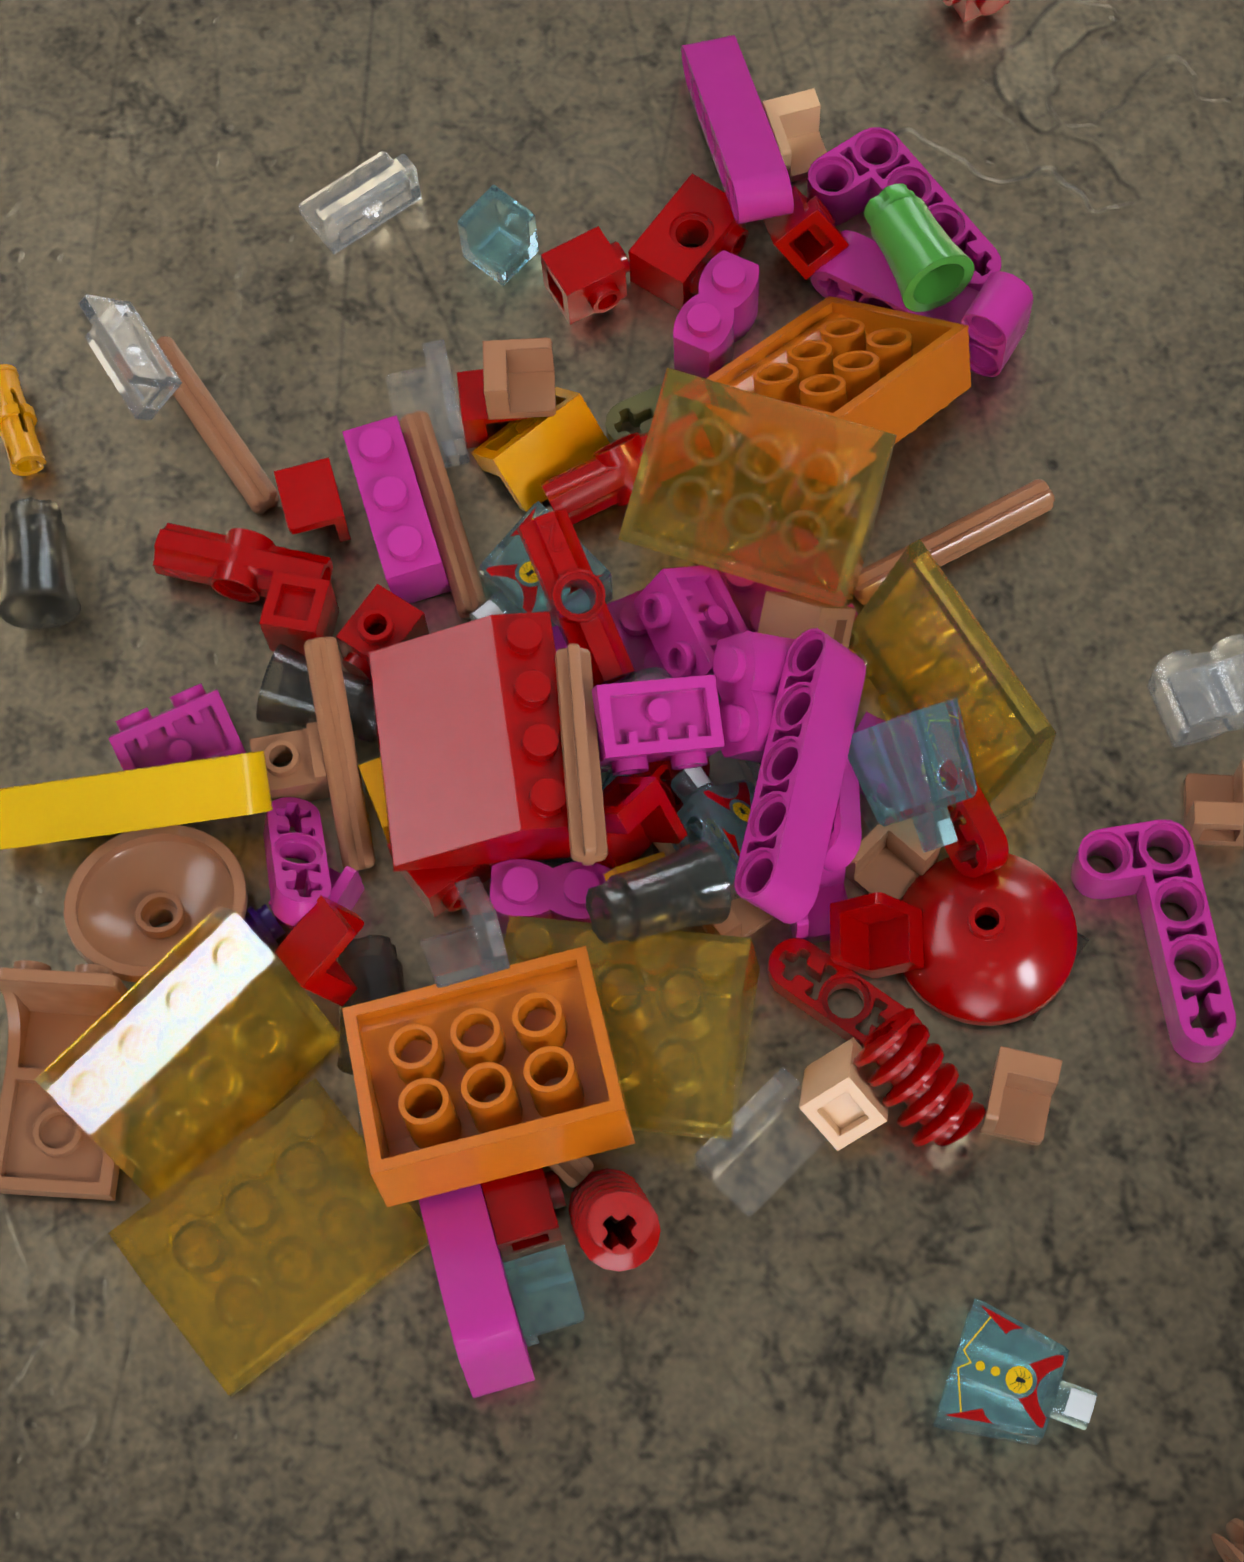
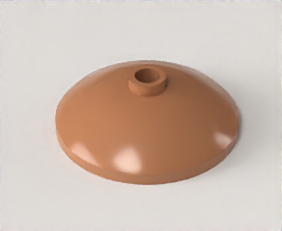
[64,825,248,983]

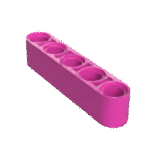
[681,35,794,224]
[734,628,866,924]

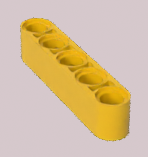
[0,751,273,850]

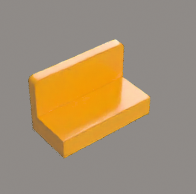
[471,387,610,512]

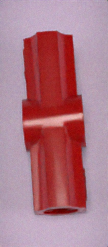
[541,409,716,525]
[517,508,635,687]
[153,523,333,603]

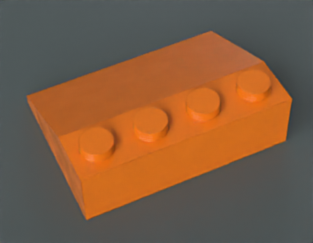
[695,296,971,484]
[342,946,636,1207]

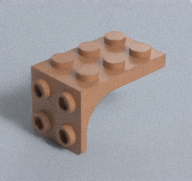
[0,960,142,1201]

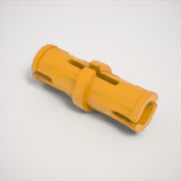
[0,364,46,476]

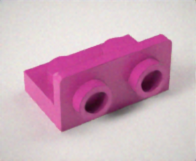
[634,564,748,678]
[592,674,725,775]
[108,683,246,771]

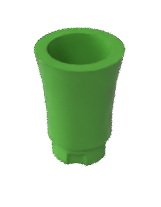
[864,183,974,312]

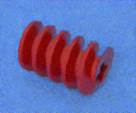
[853,1008,986,1147]
[568,1168,661,1272]

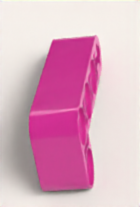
[807,127,1002,291]
[811,230,1034,377]
[1071,820,1236,1063]
[418,1184,535,1399]

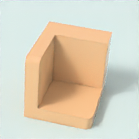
[762,88,827,182]
[799,1037,891,1151]

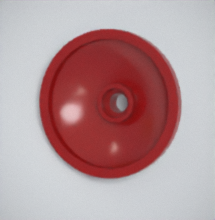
[902,854,1077,1026]

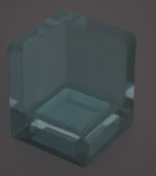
[458,184,539,286]
[503,1244,585,1347]

